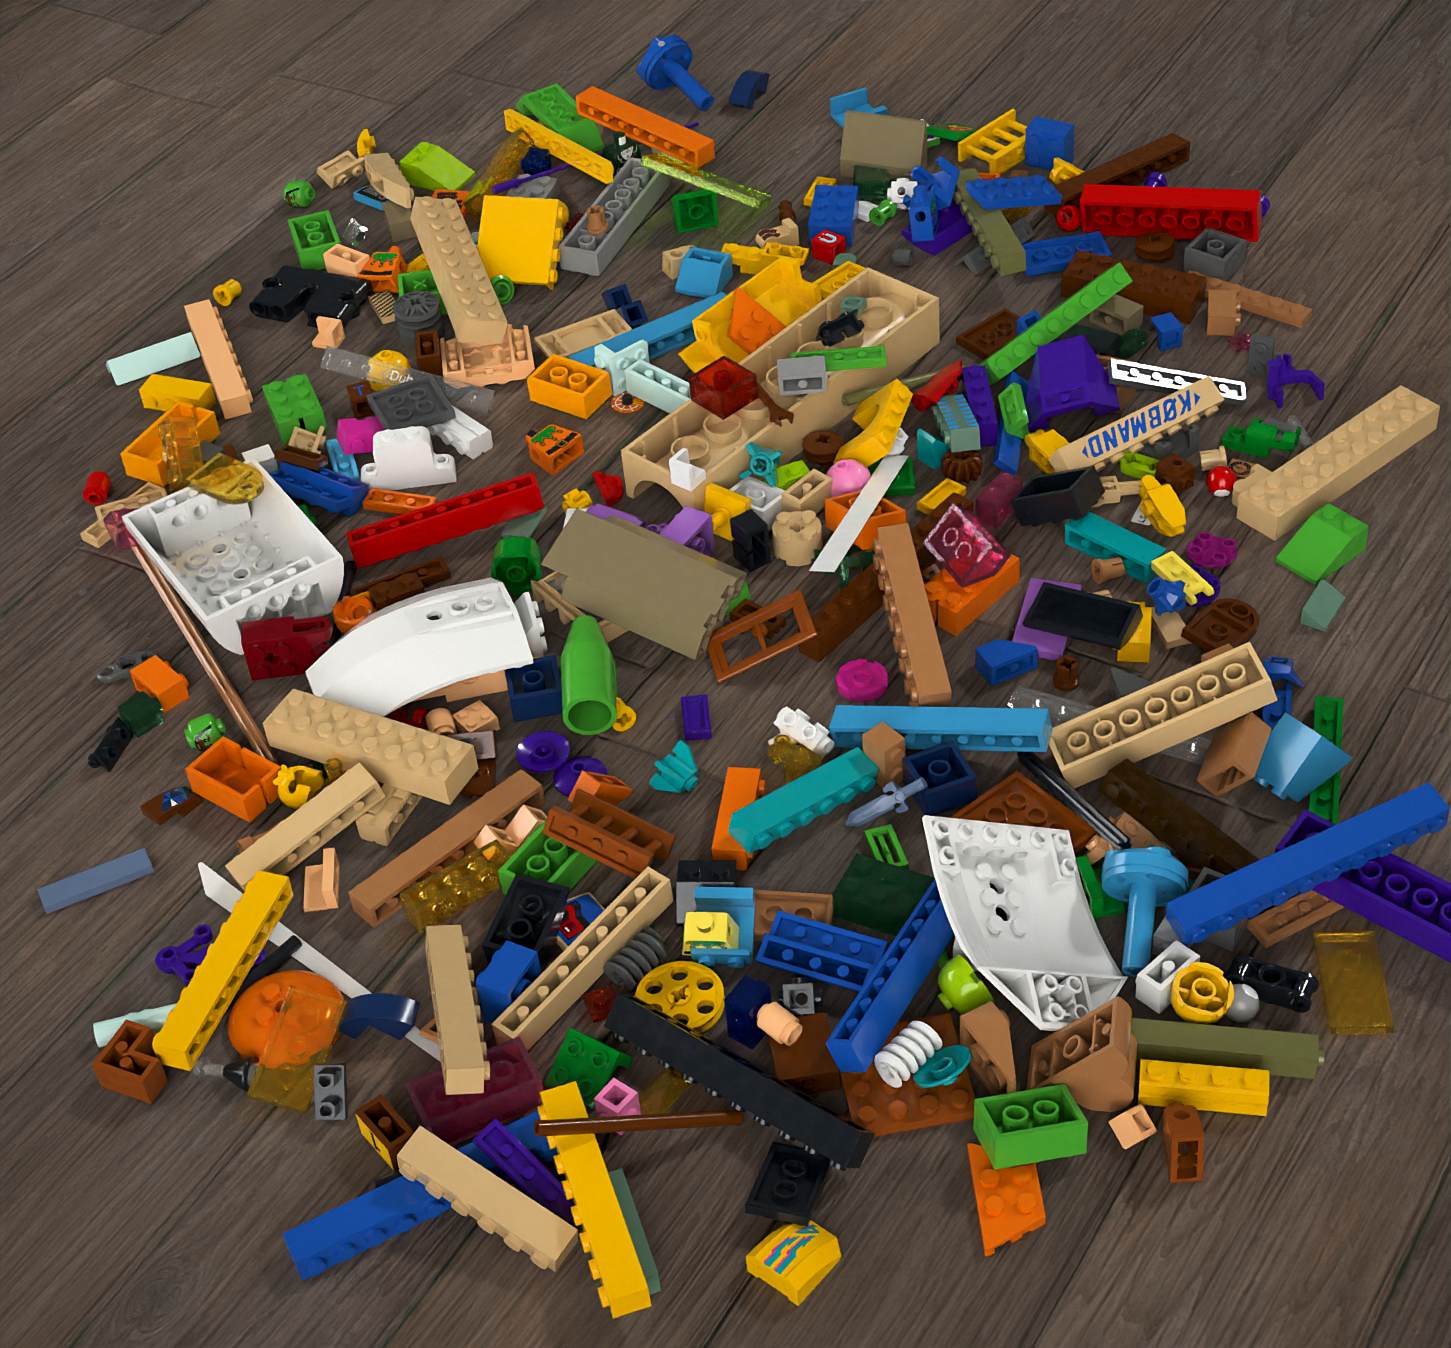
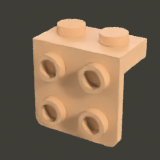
[1084,811,1166,865]

